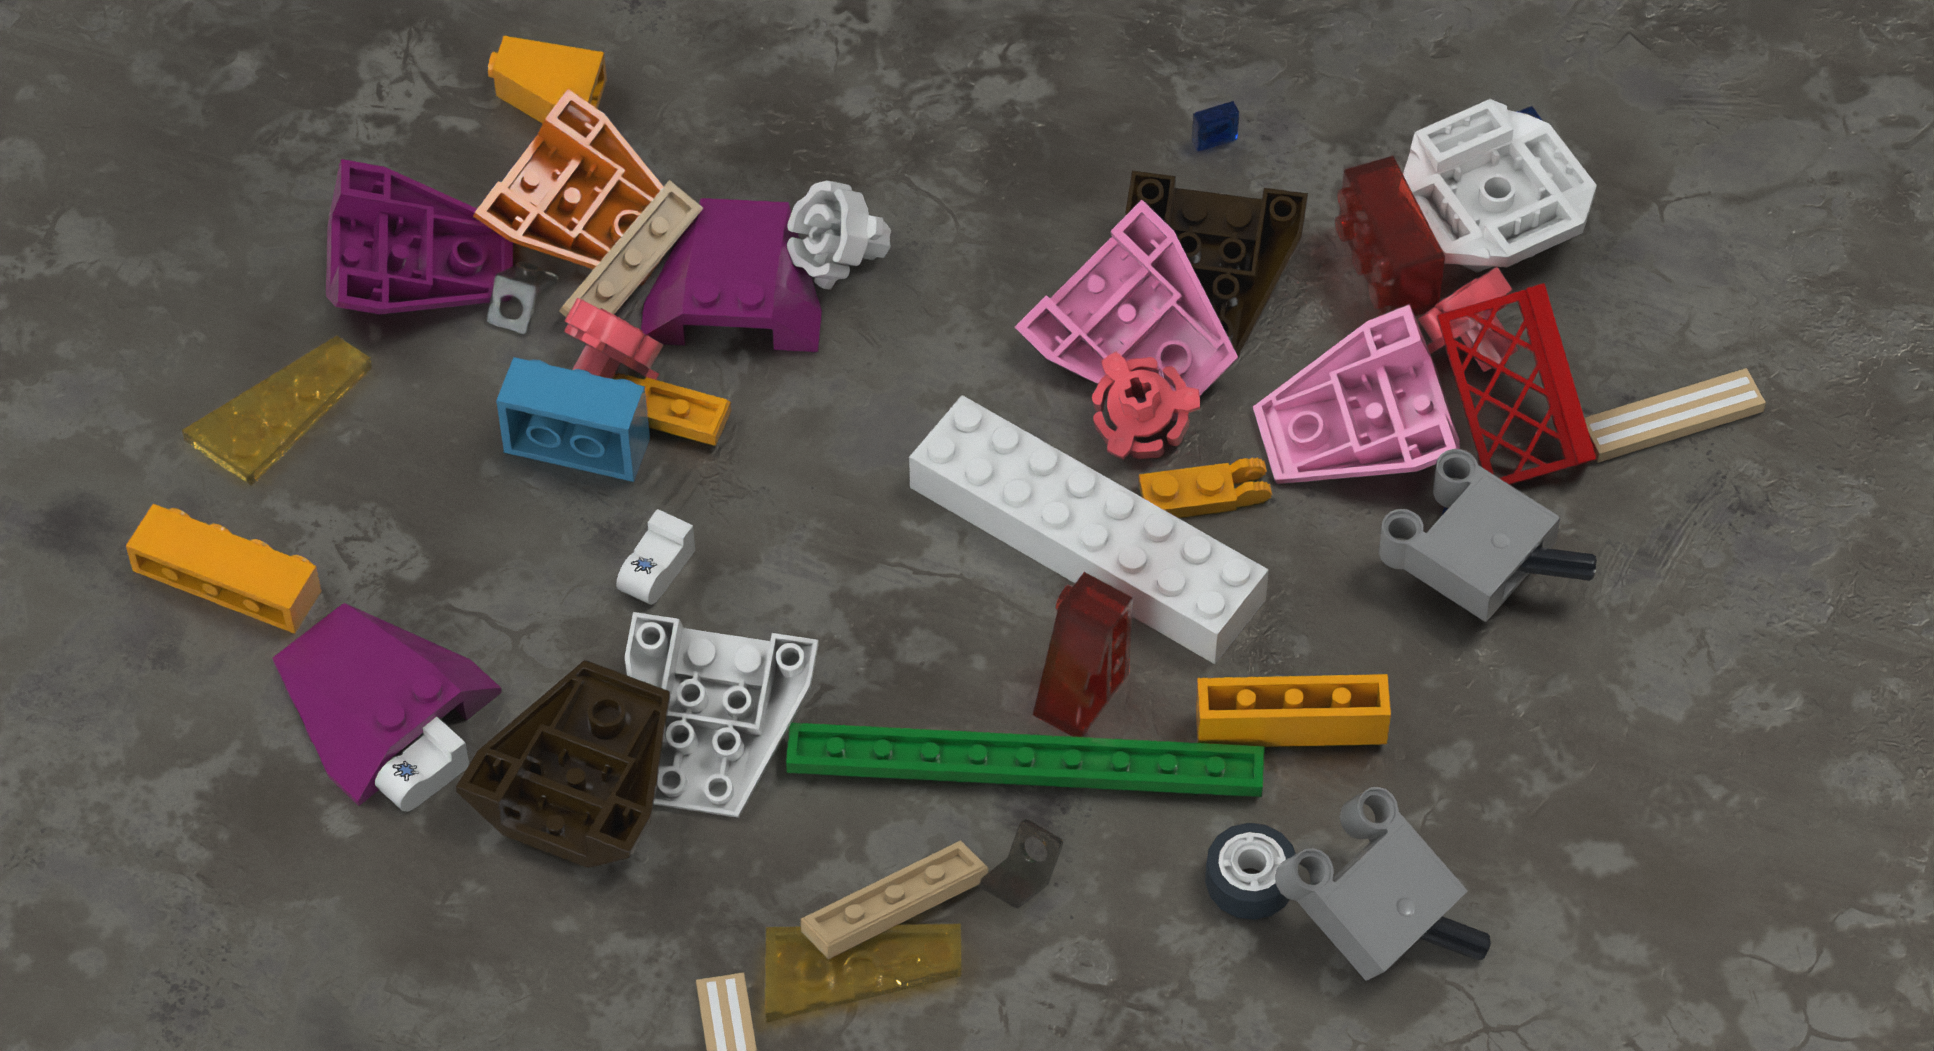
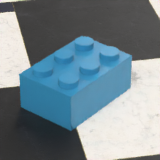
[496,357,650,482]

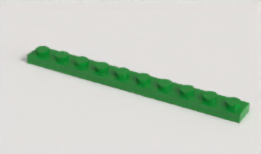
[786,722,1264,797]

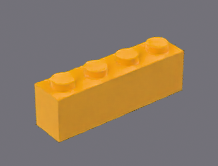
[126,504,321,634]
[1196,674,1391,747]

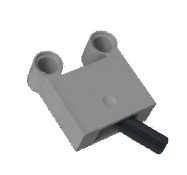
[1379,449,1597,622]
[1275,787,1491,981]

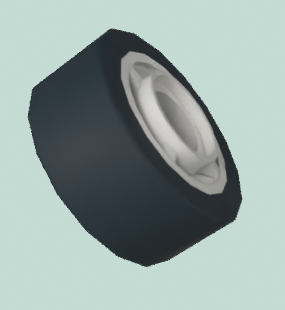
[1205,823,1296,920]

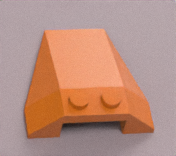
[473,89,669,286]

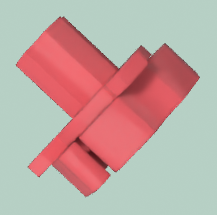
[1418,267,1518,372]
[564,298,663,380]
[1092,352,1200,460]

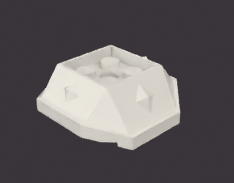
[1397,99,1597,273]

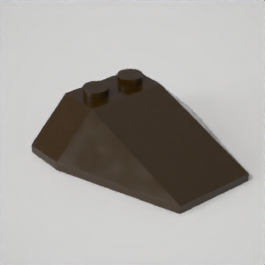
[456,660,670,868]

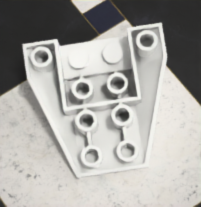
[625,612,819,818]

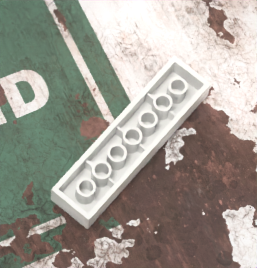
[909,395,1269,664]

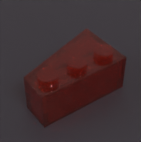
[1032,572,1133,737]

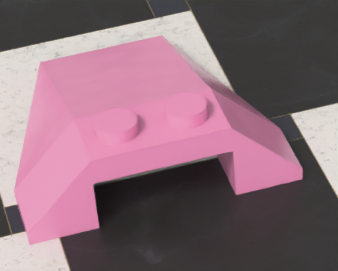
[1015,200,1238,422]
[1253,305,1460,484]

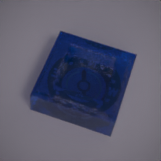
[1192,101,1239,151]

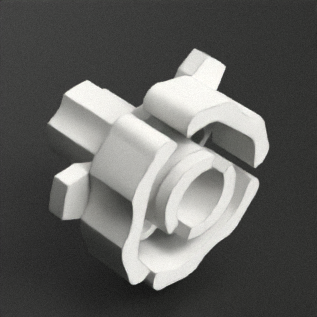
[787,180,891,290]

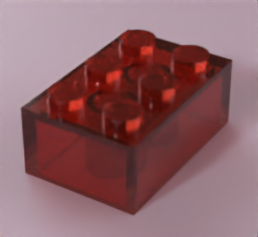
[1335,156,1445,316]

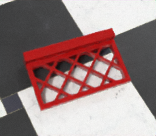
[1436,283,1596,485]

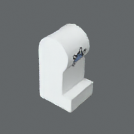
[616,509,695,605]
[375,717,469,812]

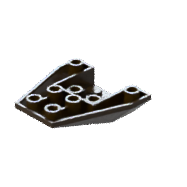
[1125,170,1308,358]

